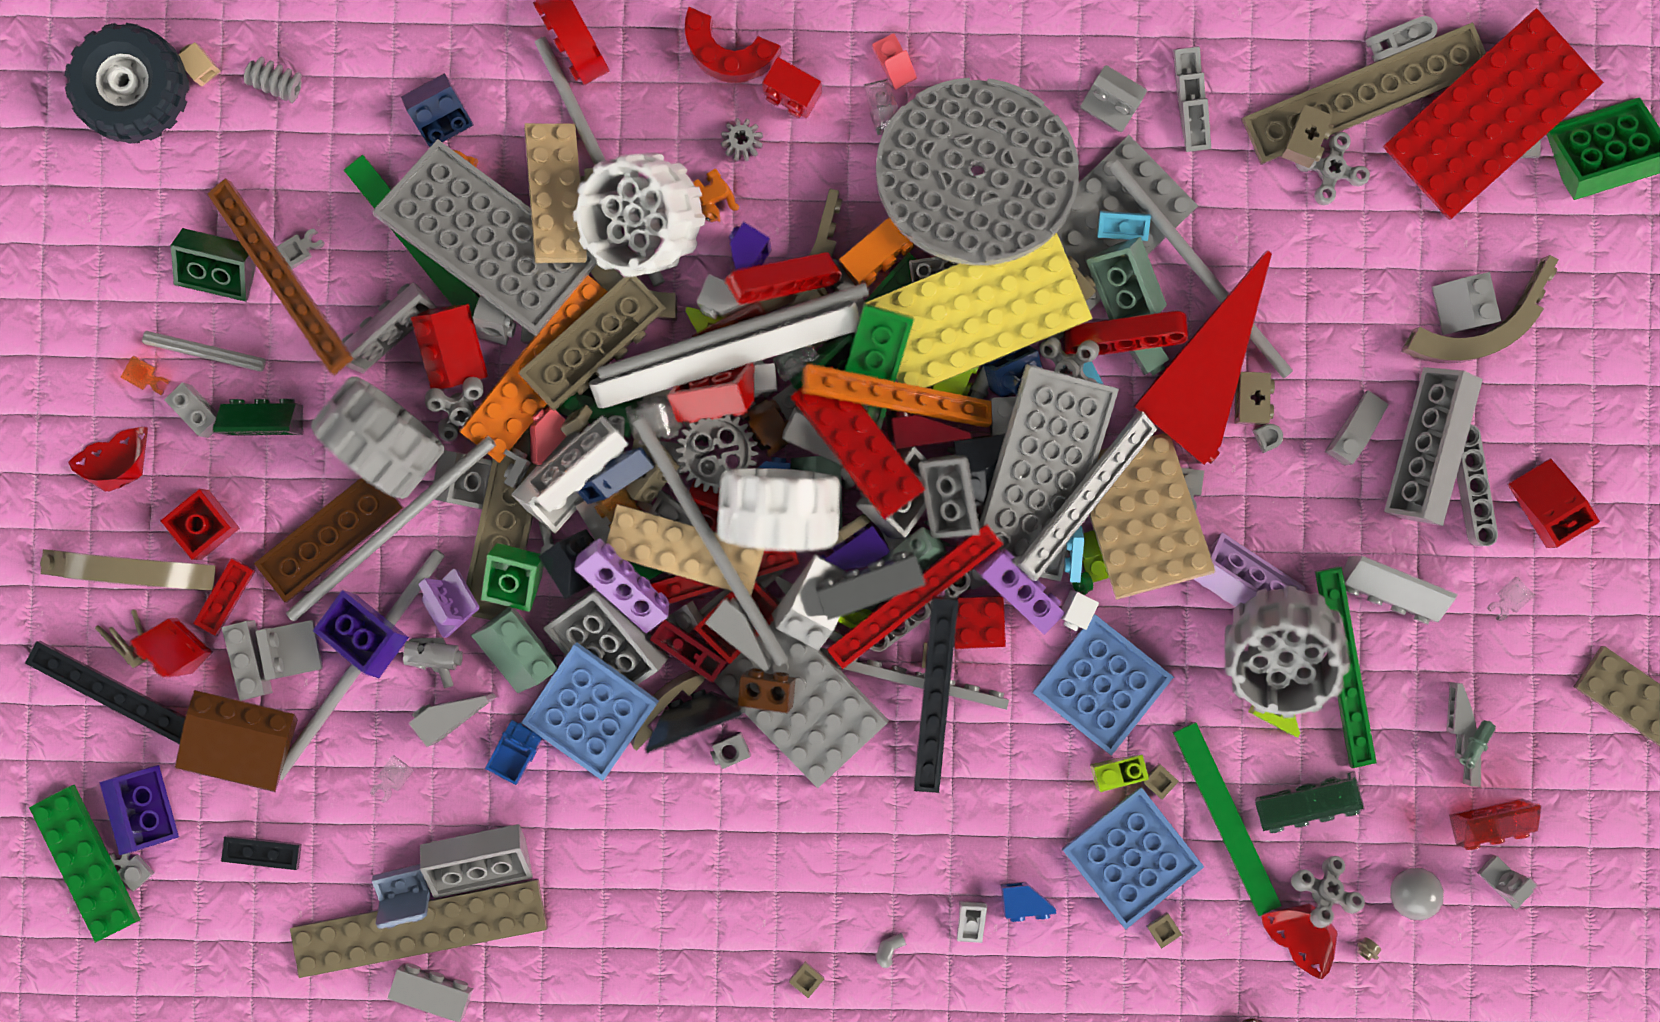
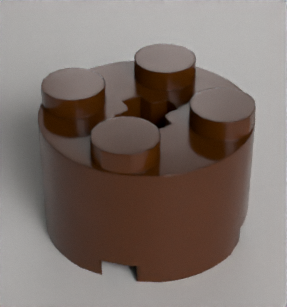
[740,399,791,458]

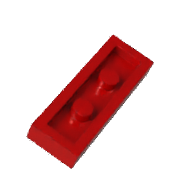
[193,558,256,636]

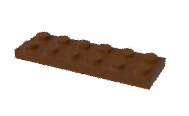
[254,477,405,603]

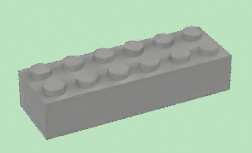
[1384,367,1483,526]

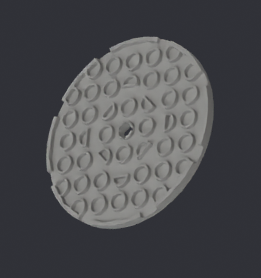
[876,78,1079,265]

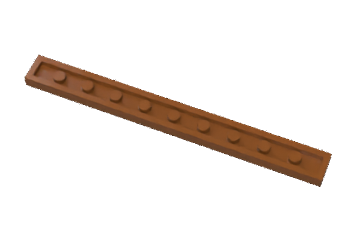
[207,178,354,375]

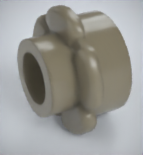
[1357,937,1381,961]

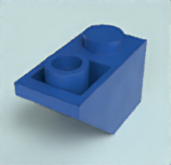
[1001,882,1056,922]

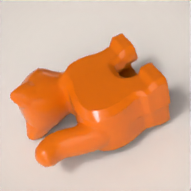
[692,168,739,223]

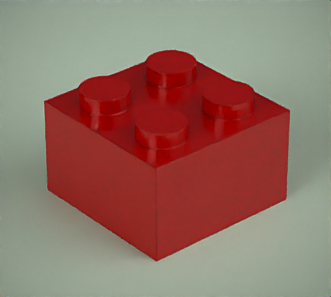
[762,56,822,119]
[160,489,240,560]
[954,596,1006,649]

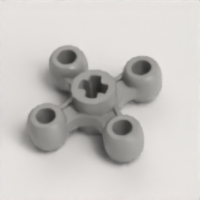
[1295,132,1370,206]
[1039,337,1099,383]
[425,377,483,441]
[1291,856,1365,928]

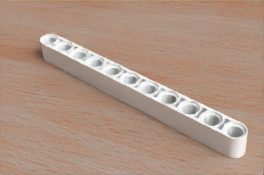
[589,301,860,408]

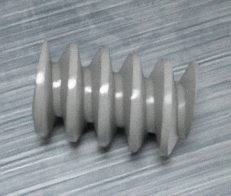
[244,57,301,103]

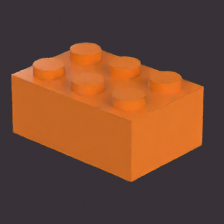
[839,217,915,287]

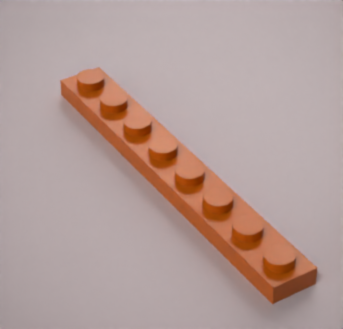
[803,364,992,428]

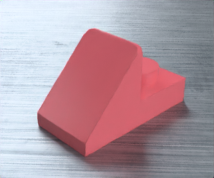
[872,33,917,90]

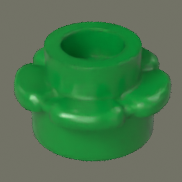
[1072,572,1094,595]

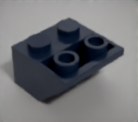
[401,73,474,148]

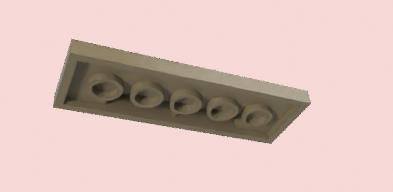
[518,276,666,411]

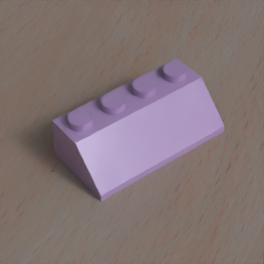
[1194,532,1306,607]

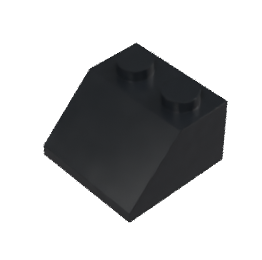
[538,529,595,599]

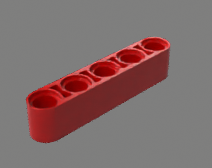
[725,253,842,305]
[1064,311,1188,355]

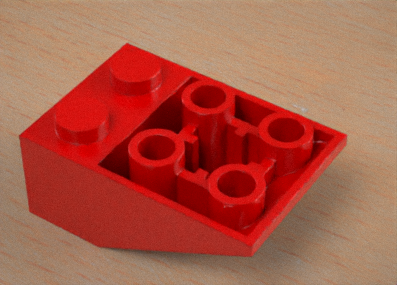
[1507,458,1600,548]
[130,618,213,678]

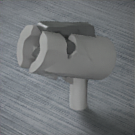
[403,637,463,688]

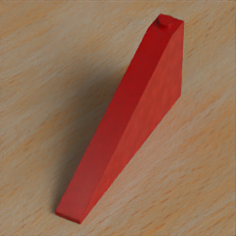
[1133,250,1272,465]

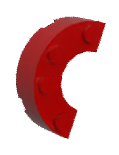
[532,0,610,85]
[685,7,782,83]

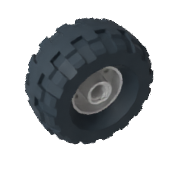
[64,23,190,144]

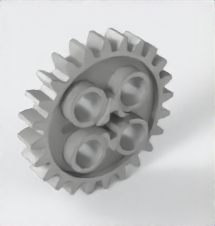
[675,414,758,493]

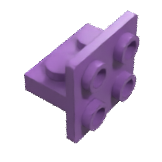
[418,569,479,638]

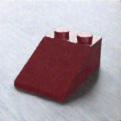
[886,410,971,449]

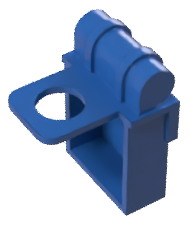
[485,720,542,785]

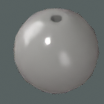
[1390,868,1444,921]

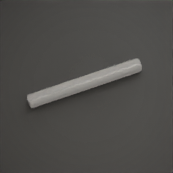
[142,331,266,372]

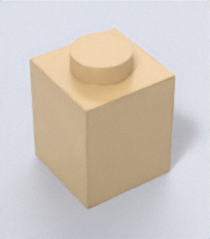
[179,42,221,86]

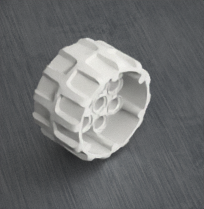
[573,153,705,277]
[718,468,840,550]

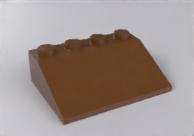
[175,690,298,793]

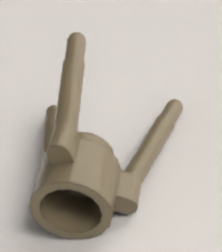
[95,609,148,668]

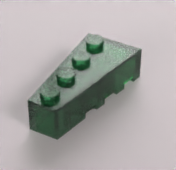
[1255,771,1364,833]

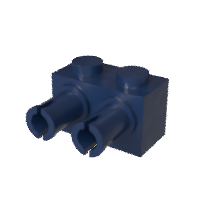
[983,346,1043,397]

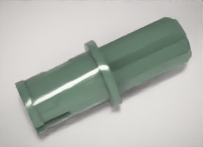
[1459,720,1496,769]

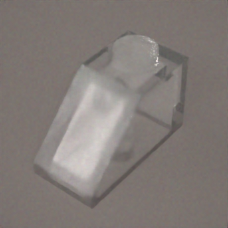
[864,79,898,135]

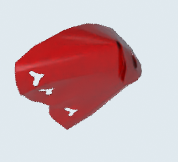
[68,427,148,492]
[1261,903,1338,979]

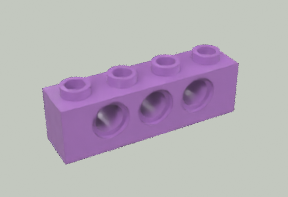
[575,539,669,633]
[973,548,1065,635]

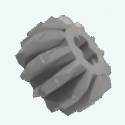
[721,119,763,161]

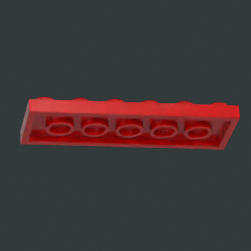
[790,367,926,520]

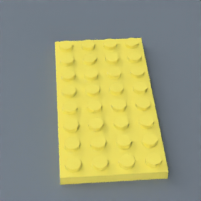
[865,233,1092,388]

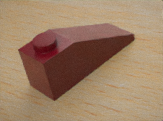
[650,619,727,683]

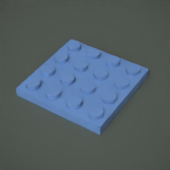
[1032,614,1174,756]
[521,642,659,781]
[1062,787,1204,930]

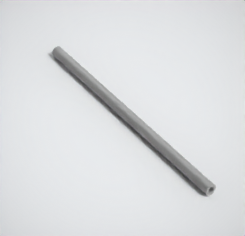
[535,37,665,287]
[1108,159,1293,378]
[597,283,869,380]
[633,417,788,666]
[286,436,496,621]
[280,549,445,780]

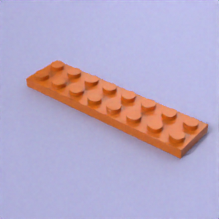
[459,275,608,463]

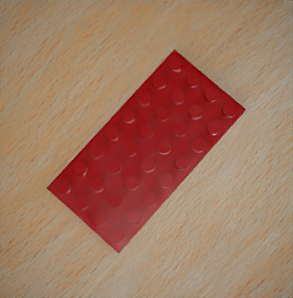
[1382,8,1604,220]

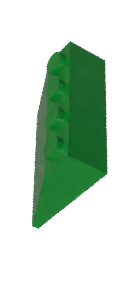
[1546,97,1660,200]

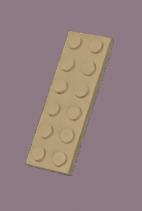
[524,123,587,263]
[606,504,764,596]

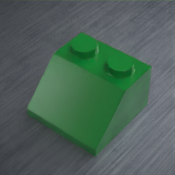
[481,543,544,612]

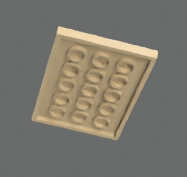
[1089,433,1215,600]

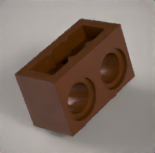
[738,668,796,714]

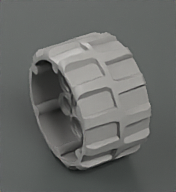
[311,376,444,499]
[1225,586,1349,718]

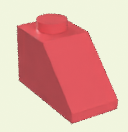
[530,407,567,465]

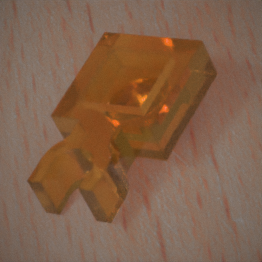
[120,355,171,395]

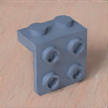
[372,864,430,929]

